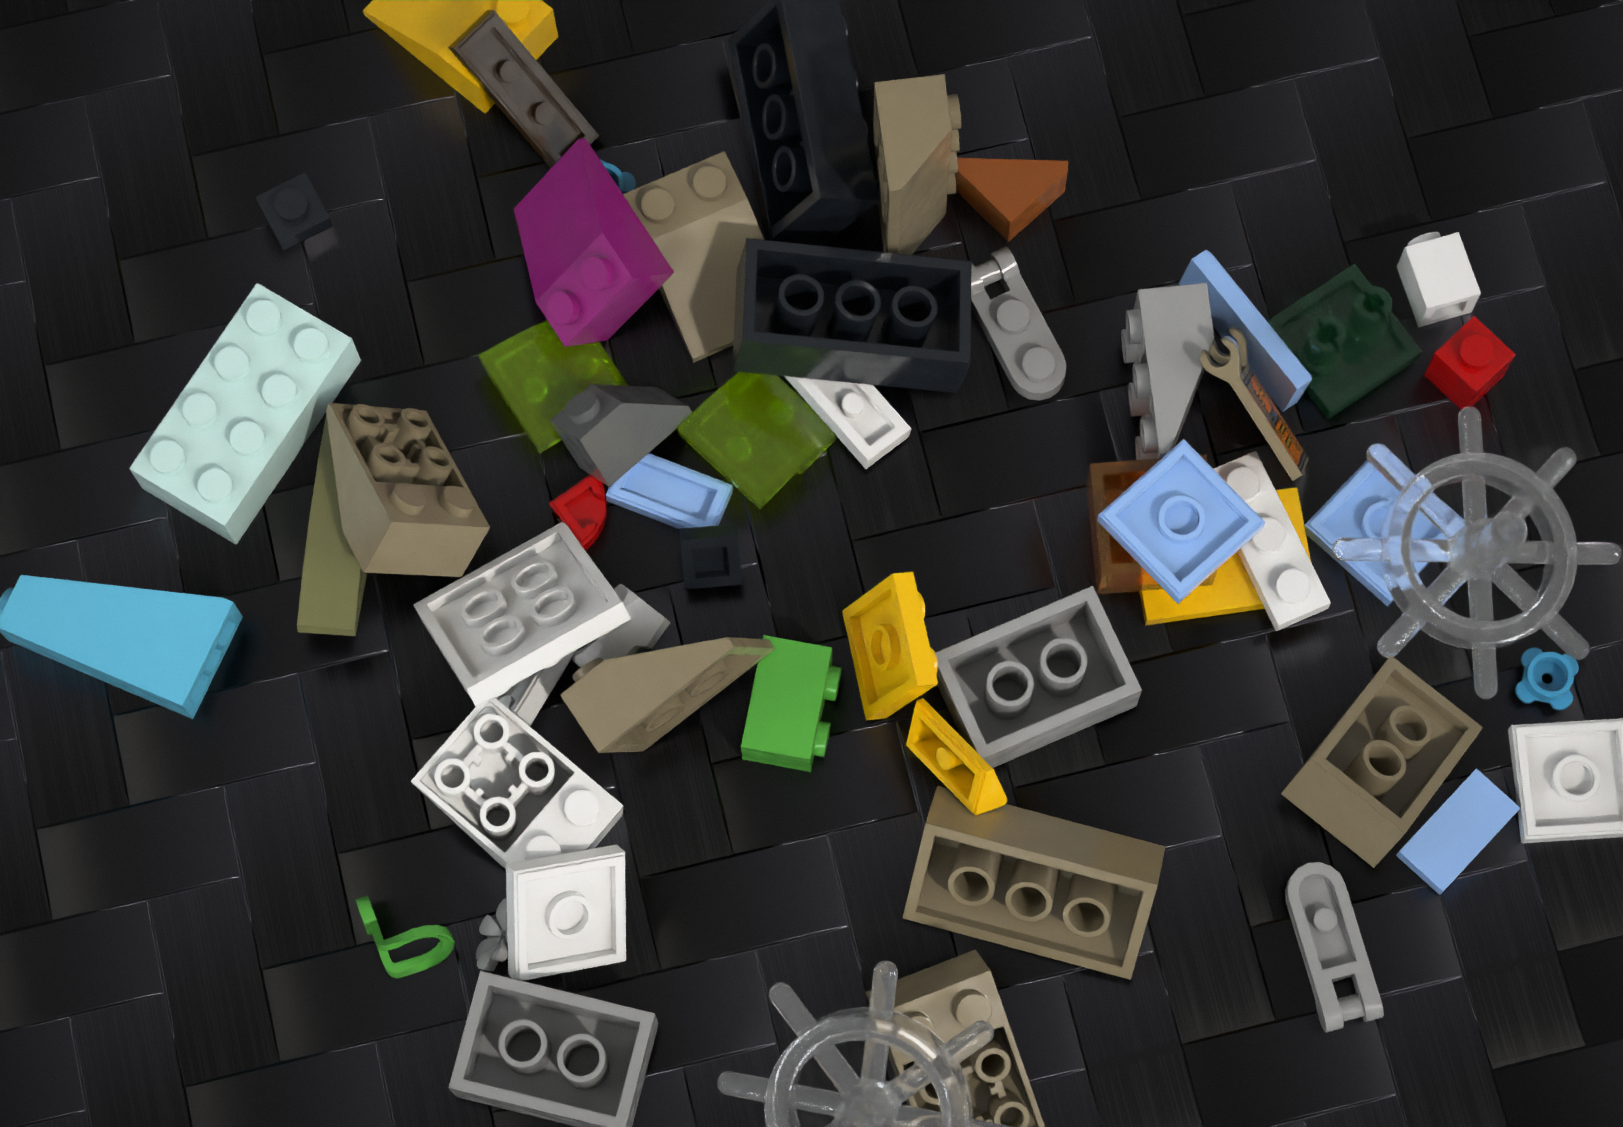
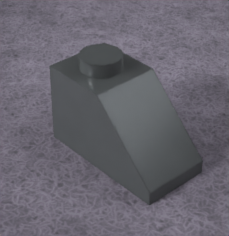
[550,384,693,487]

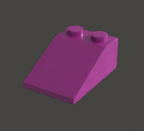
[514,138,674,347]

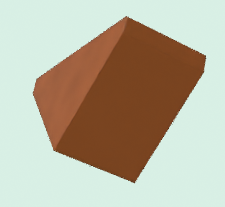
[955,158,1068,242]

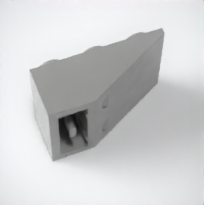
[1121,283,1214,471]

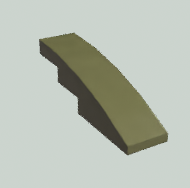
[297,415,367,636]

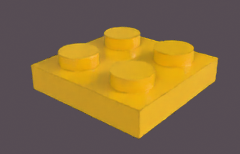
[842,572,938,720]

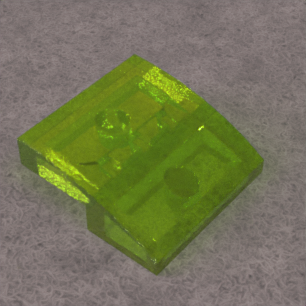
[478,320,628,453]
[677,372,838,509]

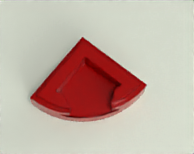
[549,475,607,551]

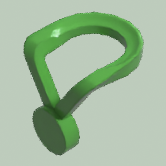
[355,895,455,978]

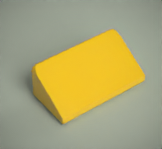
[906,698,1007,816]

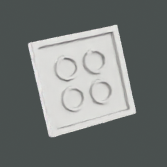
[413,522,631,706]

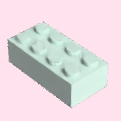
[129,283,361,545]

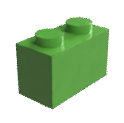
[741,635,842,772]

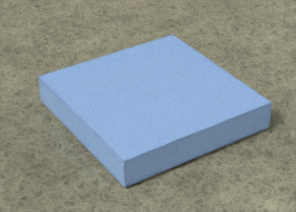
[1097,439,1265,604]
[1304,446,1466,607]

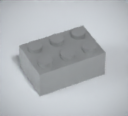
[935,586,1142,768]
[448,971,659,1127]

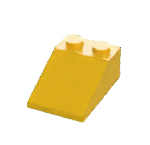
[363,0,558,113]

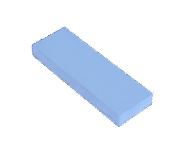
[1179,249,1312,412]

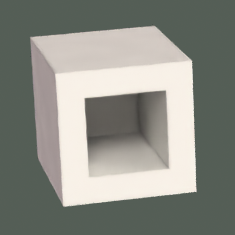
[1397,232,1481,327]

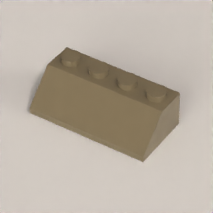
[873,74,961,255]
[903,786,1166,980]

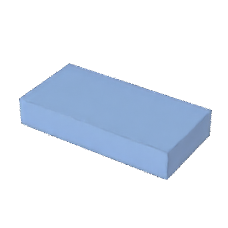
[606,453,733,529]
[1396,768,1520,895]

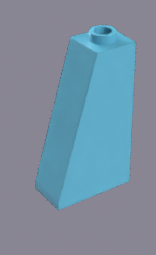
[0,575,243,719]

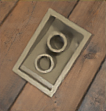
[623,151,764,363]
[560,637,775,753]
[1281,656,1483,868]

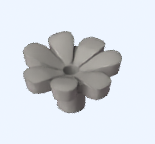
[476,898,508,971]

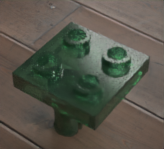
[1267,264,1422,419]

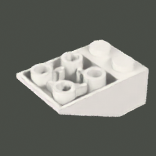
[411,697,624,869]

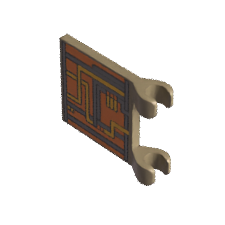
[1200,326,1309,481]

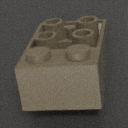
[326,403,490,577]
[865,949,1045,1127]

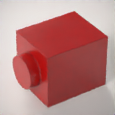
[1424,316,1516,413]

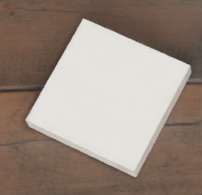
[1508,718,1623,843]
[506,845,626,981]

